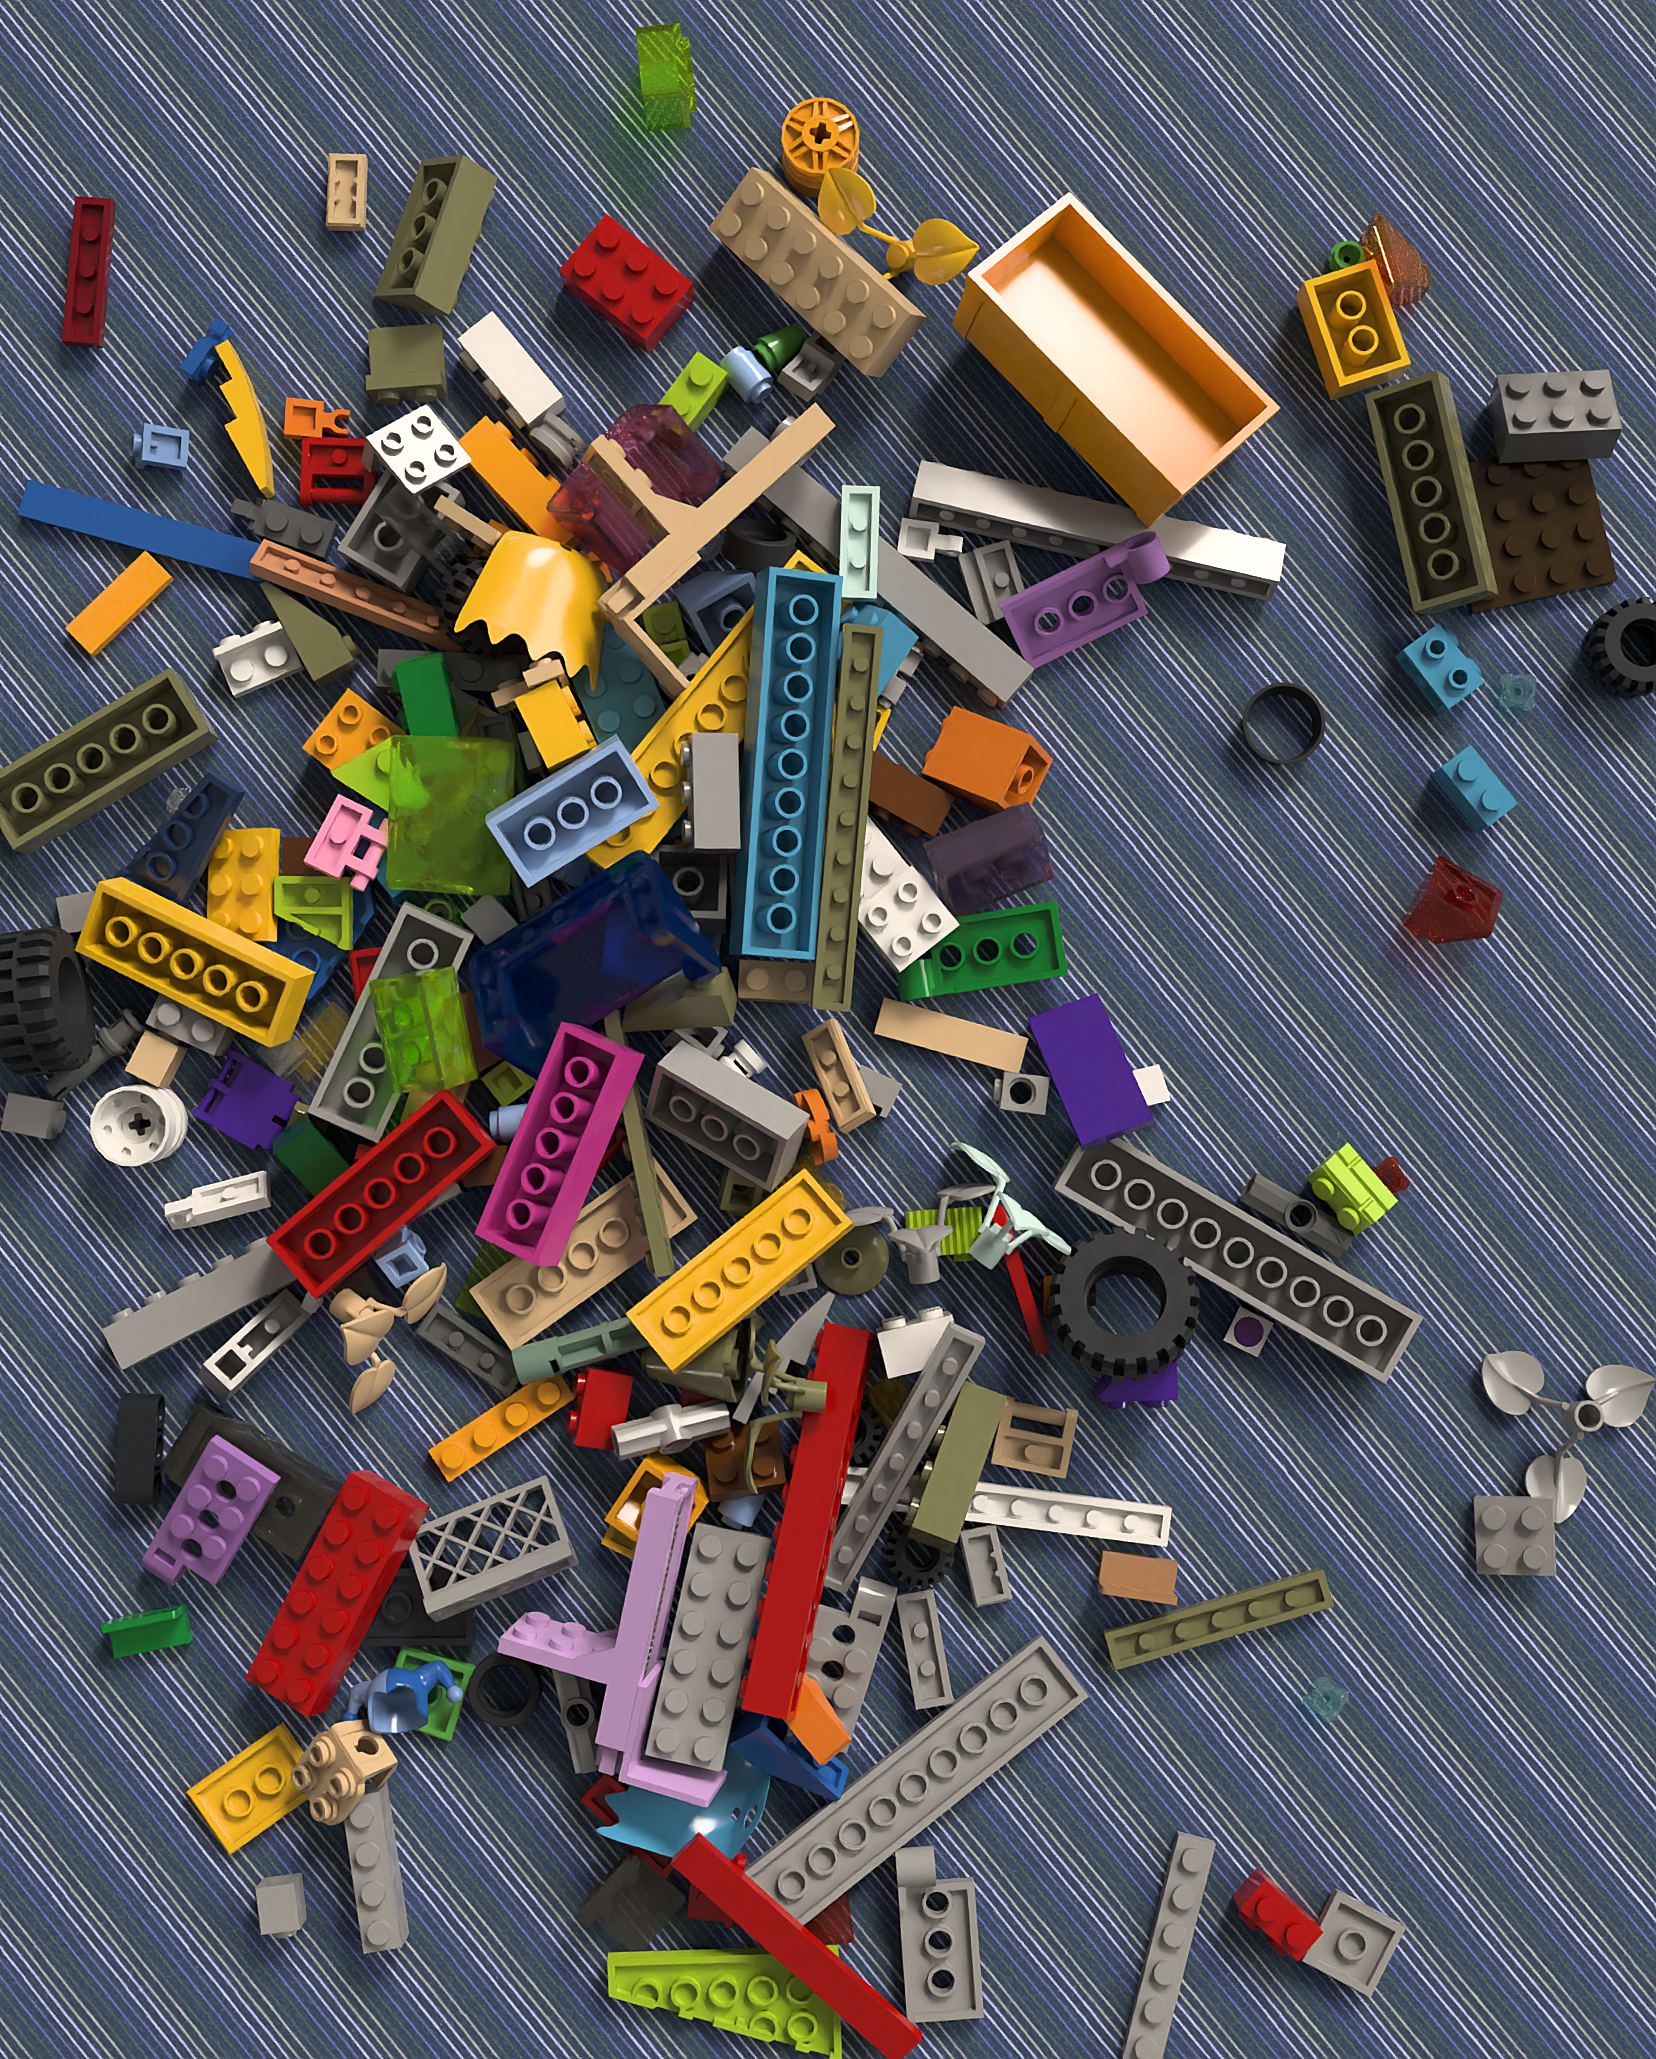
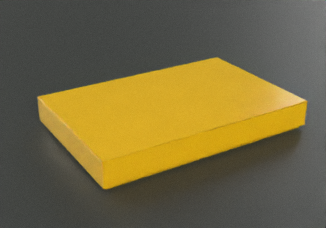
[186,1722,308,1855]

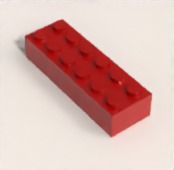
[265,1088,499,1299]
[245,1470,431,1717]

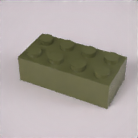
[903,1381,1008,1553]

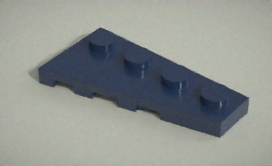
[113,771,246,908]

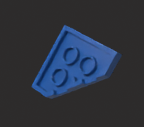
[265,880,378,1002]

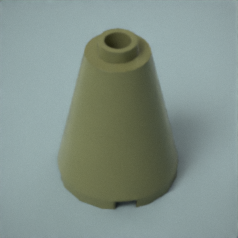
[641,1326,747,1403]

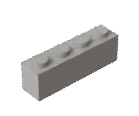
[344,1781,409,1954]

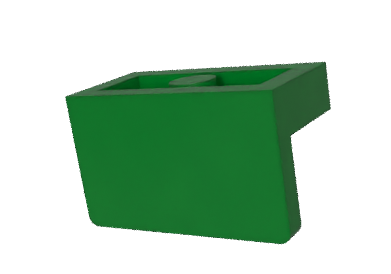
[100,1603,193,1659]

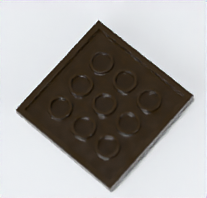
[1467,456,1617,616]

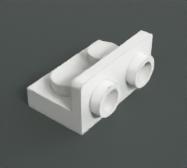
[211,620,305,698]

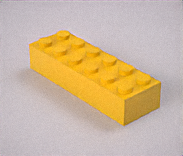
[75,877,316,1048]

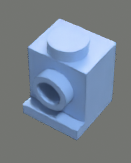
[375,1227,429,1289]

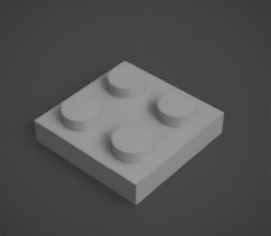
[1474,1496,1556,1576]
[1301,1888,1406,1998]

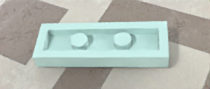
[839,485,880,602]

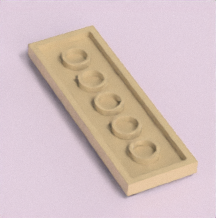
[469,1157,698,1351]

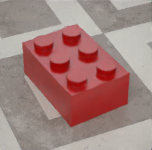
[559,214,695,355]

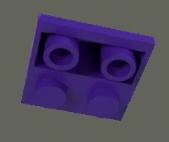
[1092,1361,1178,1409]

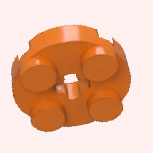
[792,1088,839,1166]

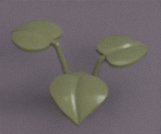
[743,1315,827,1494]

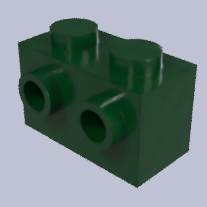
[271,1112,354,1201]

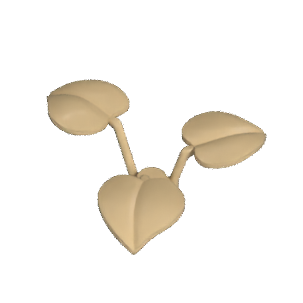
[329,1262,447,1415]

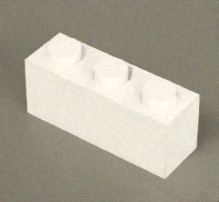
[458,311,566,432]

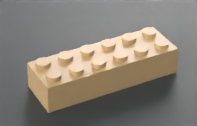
[708,167,927,377]

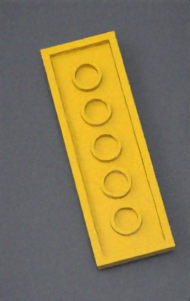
[625,1168,854,1375]

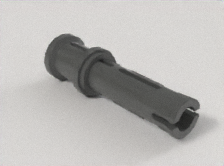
[44,1006,151,1101]

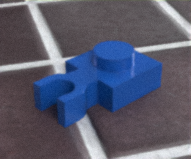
[179,318,234,387]

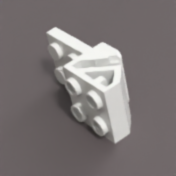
[821,815,959,973]

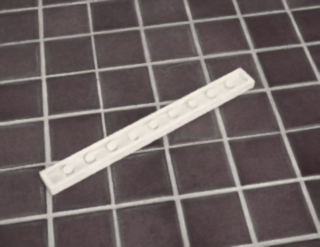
[793,1465,1172,1547]

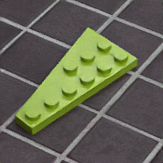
[607,1945,842,2059]

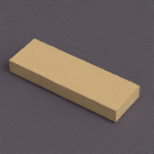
[801,1018,876,1134]

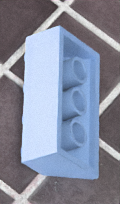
[485,734,660,888]

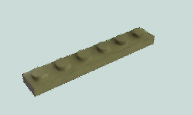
[1103,1567,1334,1671]

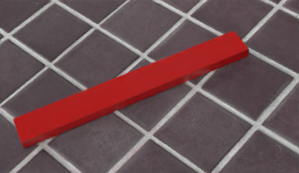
[671,1832,922,2059]

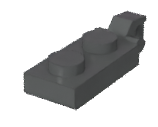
[230,497,339,560]

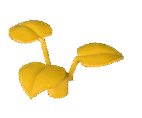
[818,167,979,285]

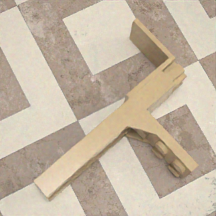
[582,402,836,697]

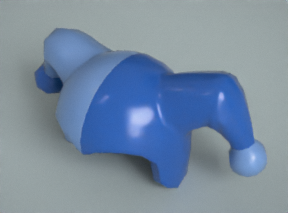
[341,1660,463,1734]

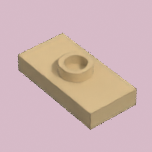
[326,153,368,231]

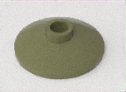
[814,1224,889,1295]

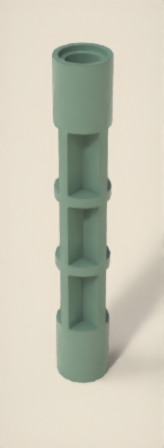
[512,1309,757,1385]

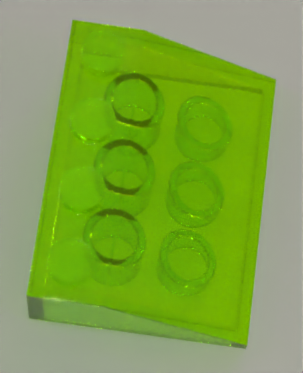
[386,735,516,895]

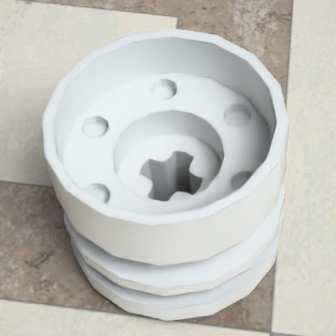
[90,1084,188,1166]

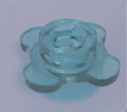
[1498,672,1537,711]
[1303,1676,1349,1722]

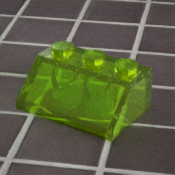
[368,966,478,1093]

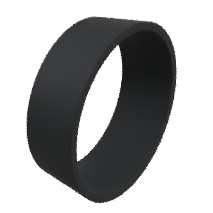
[1242,682,1325,764]

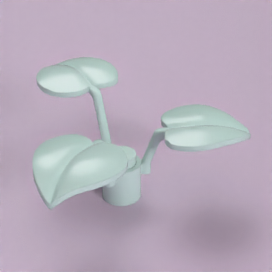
[949,1142,1071,1270]

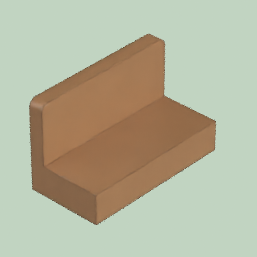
[1096,1549,1178,1605]

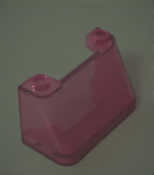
[546,404,723,577]

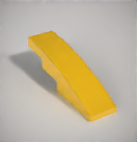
[215,340,274,499]

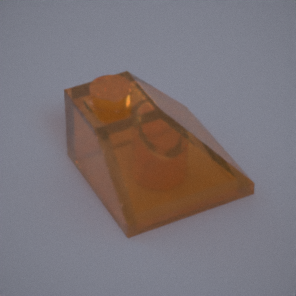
[1358,214,1431,309]

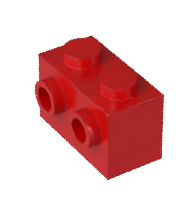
[565,1364,634,1451]
[1233,1867,1324,1961]

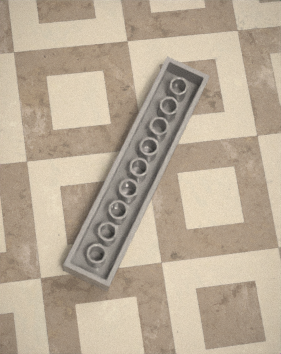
[1050,1138,1424,1384]

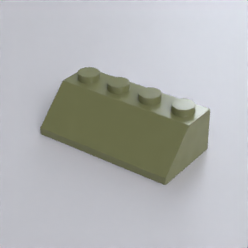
[374,155,498,316]

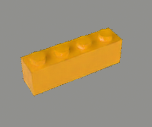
[457,416,591,549]

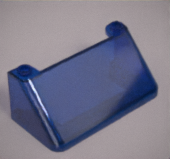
[469,850,723,1080]

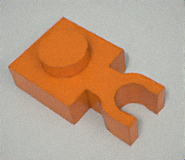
[284,397,350,440]

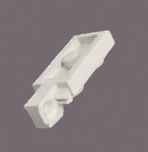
[165,1170,271,1230]

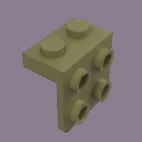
[365,323,448,405]

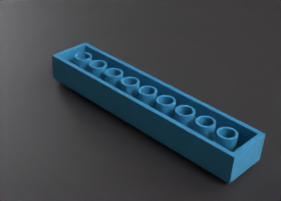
[729,566,843,960]

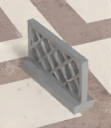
[409,1475,579,1622]

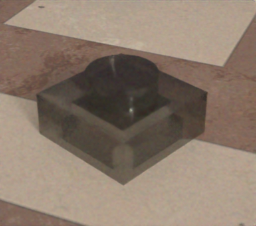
[333,1267,388,1303]

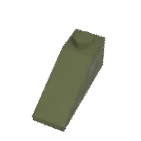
[260,580,360,688]
[621,967,738,1032]

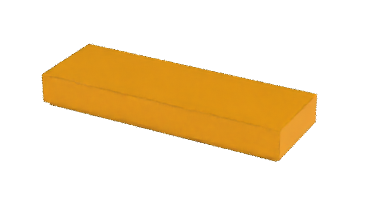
[65,550,175,657]

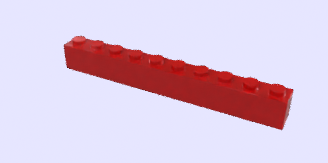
[739,1322,877,1720]

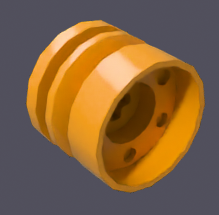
[781,97,859,198]

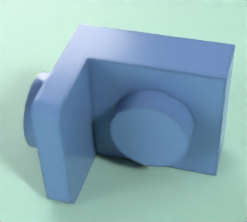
[129,423,189,471]

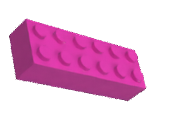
[474,1022,645,1266]

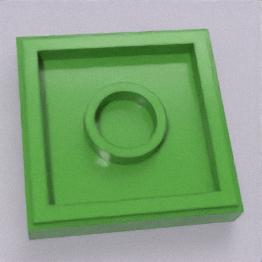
[394,1646,476,1742]

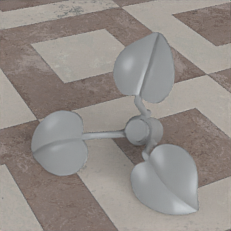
[844,1183,1003,1284]
[1481,1351,1656,1523]

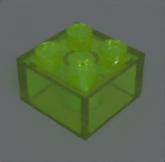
[635,23,697,132]

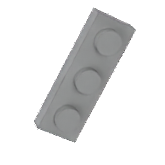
[896,1587,954,1710]

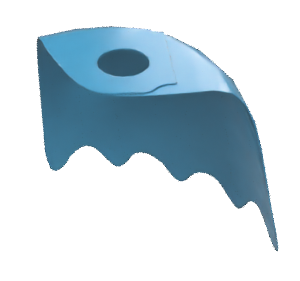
[596,1731,771,1861]

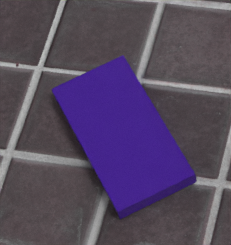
[1027,993,1154,1151]

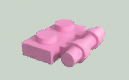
[304,794,398,892]

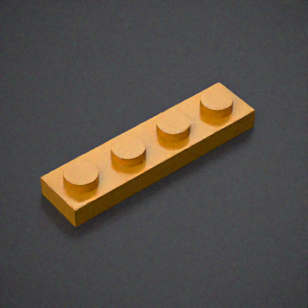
[428,1374,577,1482]

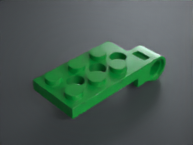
[895,901,1069,1002]

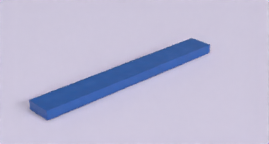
[18,479,306,597]

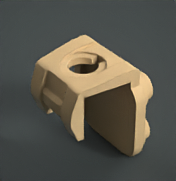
[291,1719,399,1826]

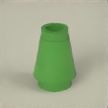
[752,322,808,373]

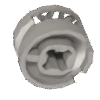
[528,412,587,470]

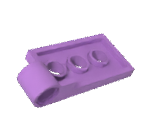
[998,531,1170,669]
[140,1435,281,1587]

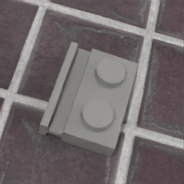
[957,539,1025,625]

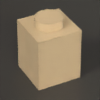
[125,1030,188,1088]

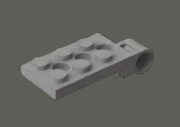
[805,1576,897,1754]
[895,1845,984,2023]

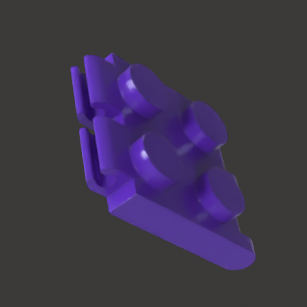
[191,1047,303,1151]

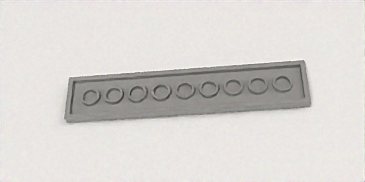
[743,1633,1089,1925]

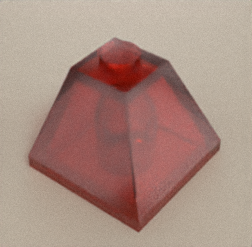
[1403,855,1504,944]

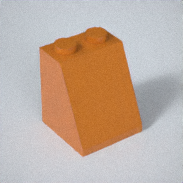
[921,706,1053,826]

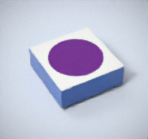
[1221,1306,1274,1357]

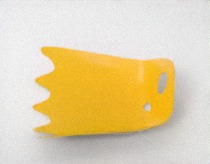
[454,530,608,692]

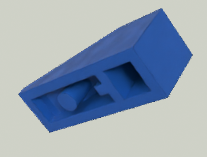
[729,1711,849,1802]

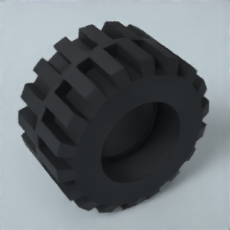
[435,555,526,658]
[1583,597,1656,698]

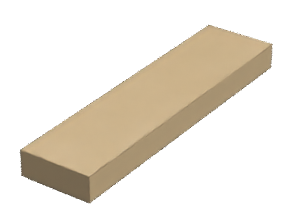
[874,997,1029,1073]

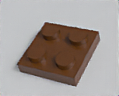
[704,1420,787,1502]

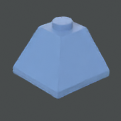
[673,569,756,657]

